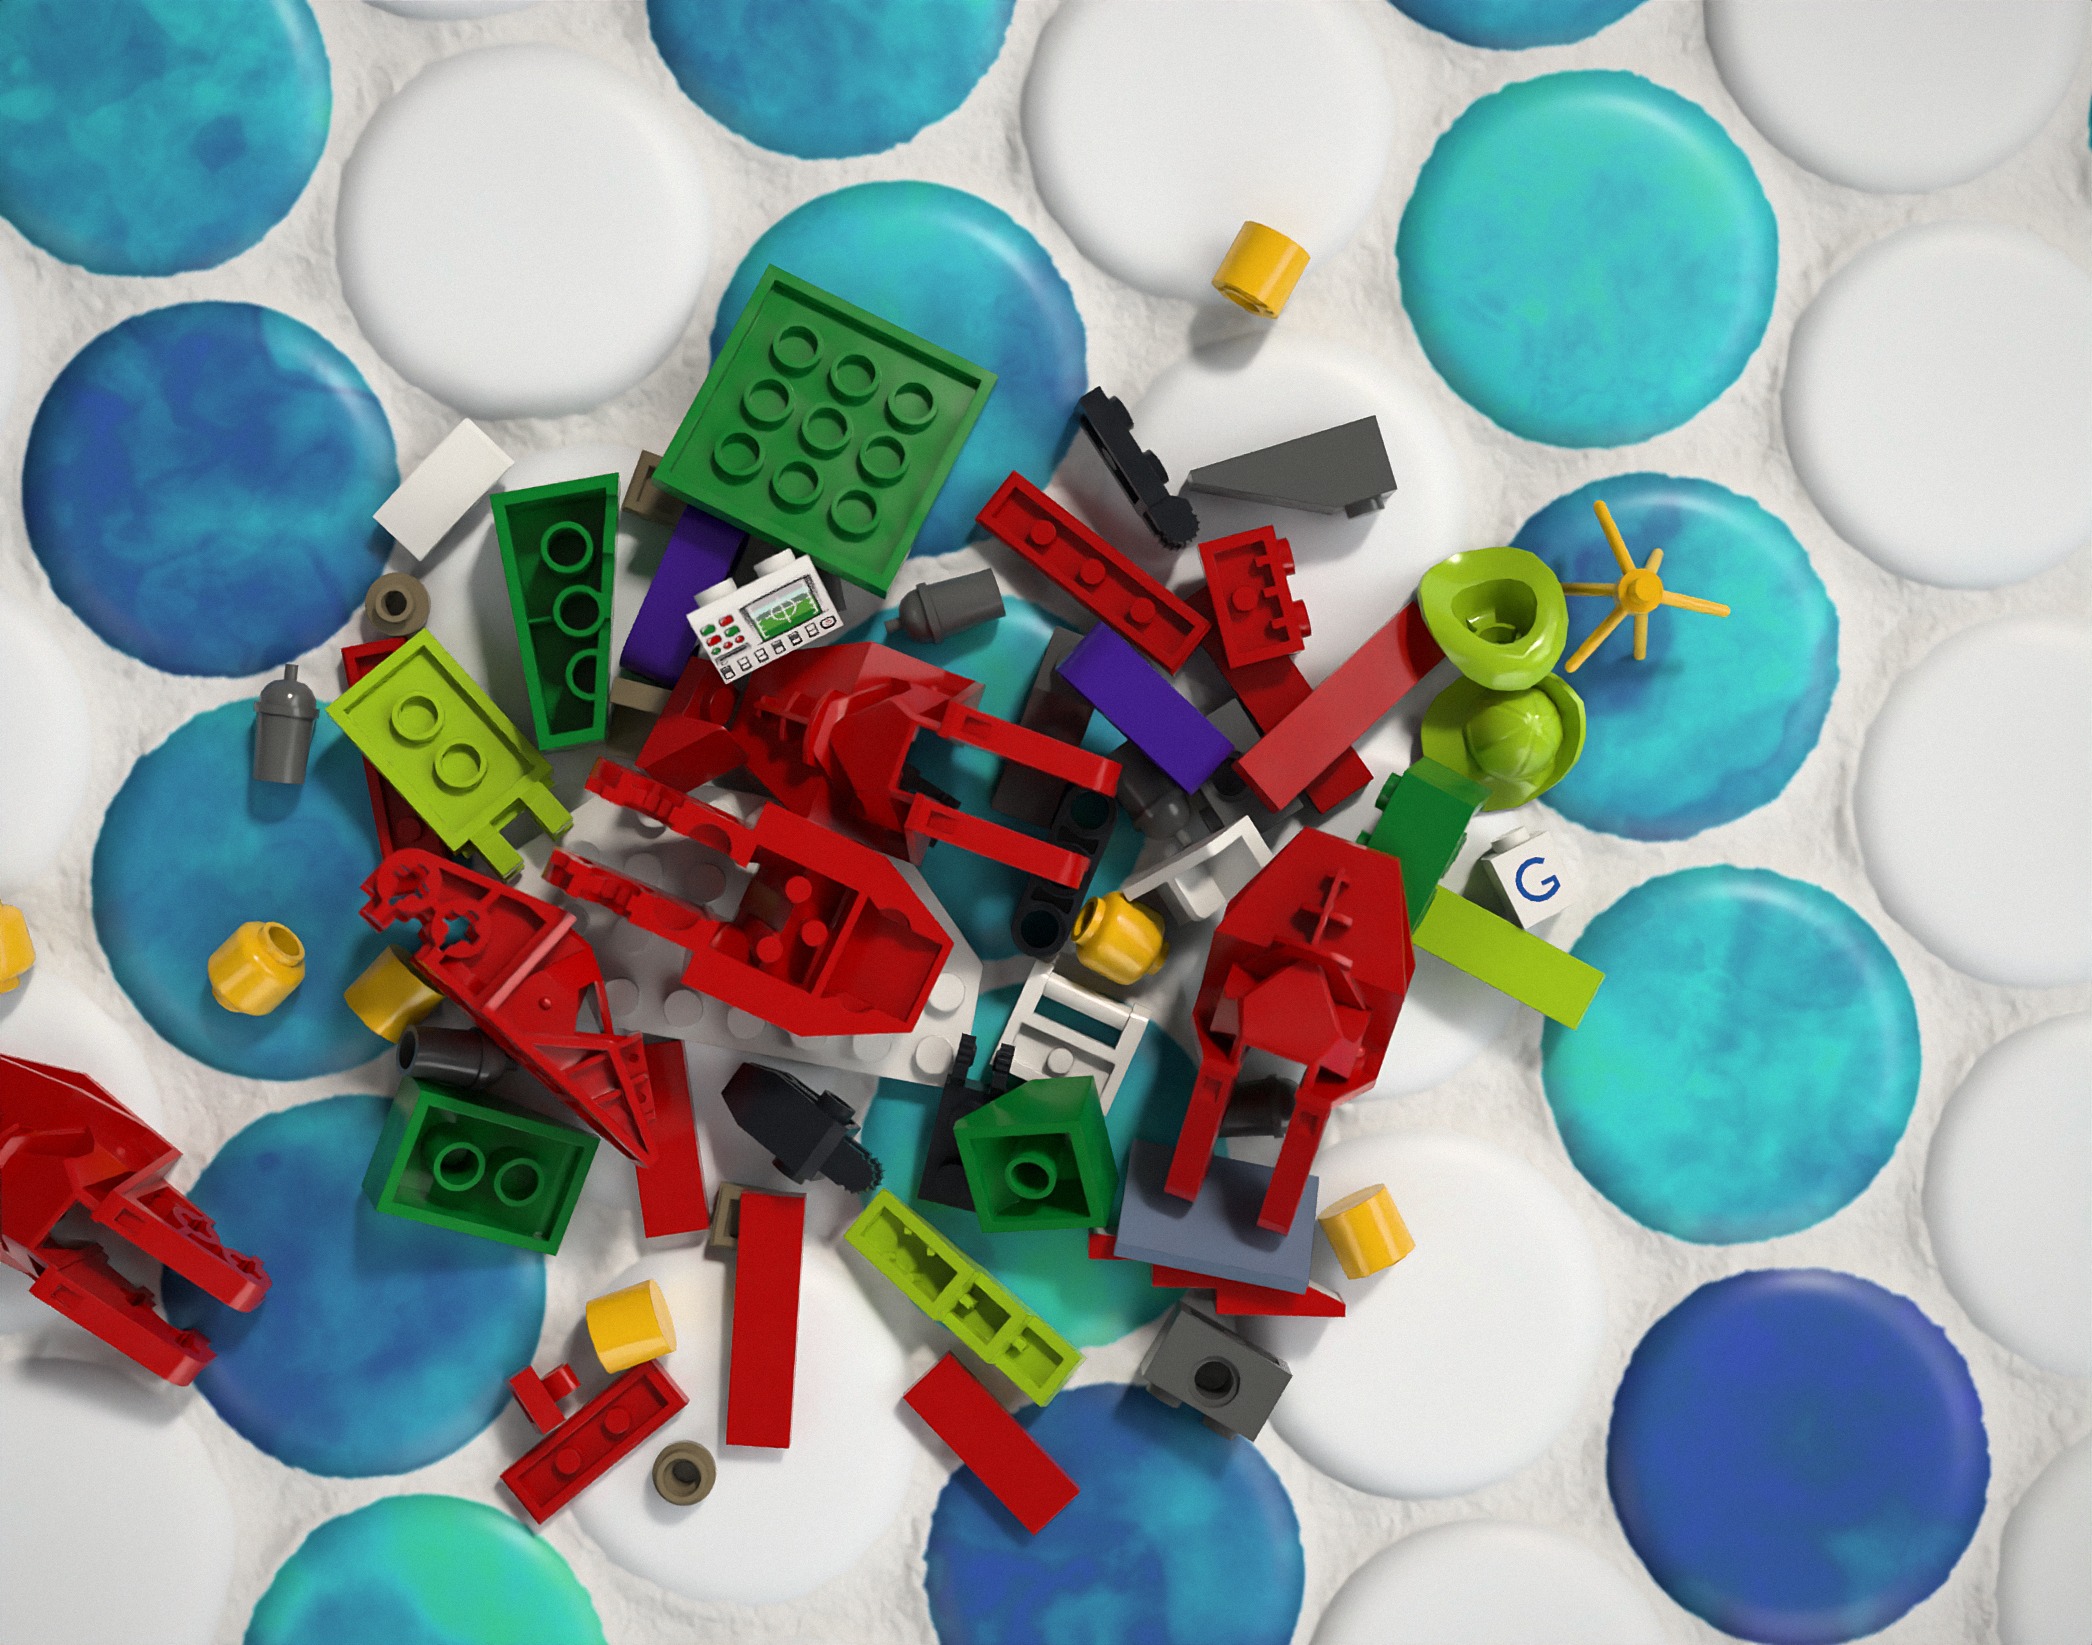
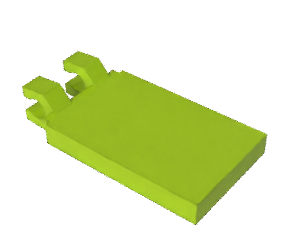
[325,627,574,885]

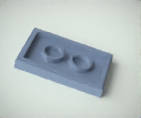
[1113,1139,1319,1295]

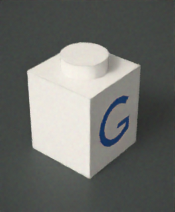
[1480,825,1582,929]

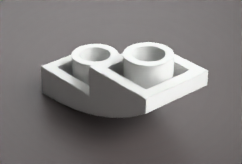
[372,418,515,561]

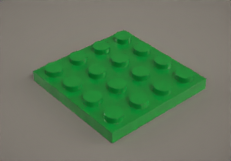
[652,263,999,600]

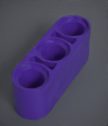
[619,504,751,690]
[1055,620,1235,796]

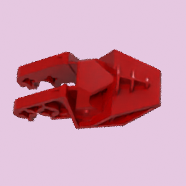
[731,641,1123,889]
[541,756,955,1037]
[1164,826,1416,1237]
[357,848,660,1169]
[0,1053,272,1387]

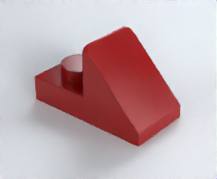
[634,656,750,794]

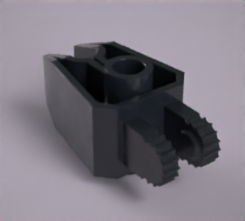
[721,1062,885,1194]

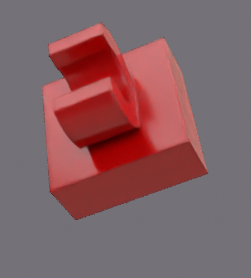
[503,1363,581,1435]

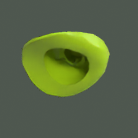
[1417,547,1569,691]
[1421,672,1586,812]

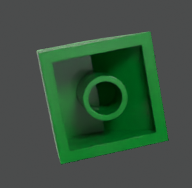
[953,1075,1119,1233]

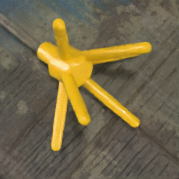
[1560,500,1730,673]

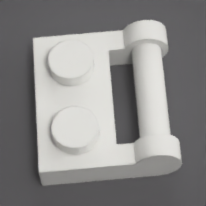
[989,958,1153,1116]

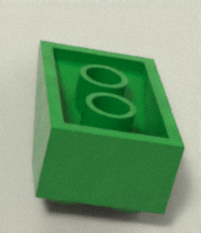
[361,1076,601,1256]

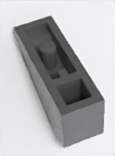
[1187,415,1398,520]
[990,626,1094,830]

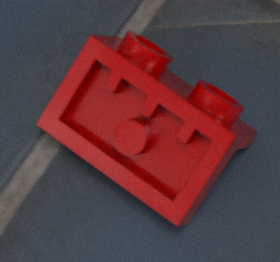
[1196,525,1312,670]

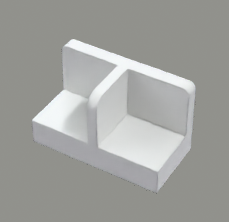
[1122,815,1274,927]

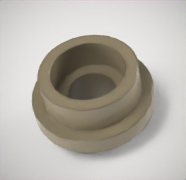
[365,572,431,637]
[652,1440,717,1506]

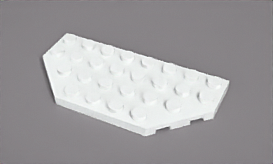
[482,773,984,1088]

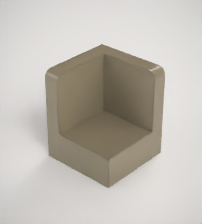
[606,677,673,761]

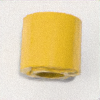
[1211,221,1311,319]
[343,943,446,1045]
[1317,1183,1416,1280]
[586,1278,677,1374]

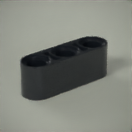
[1011,785,1119,959]

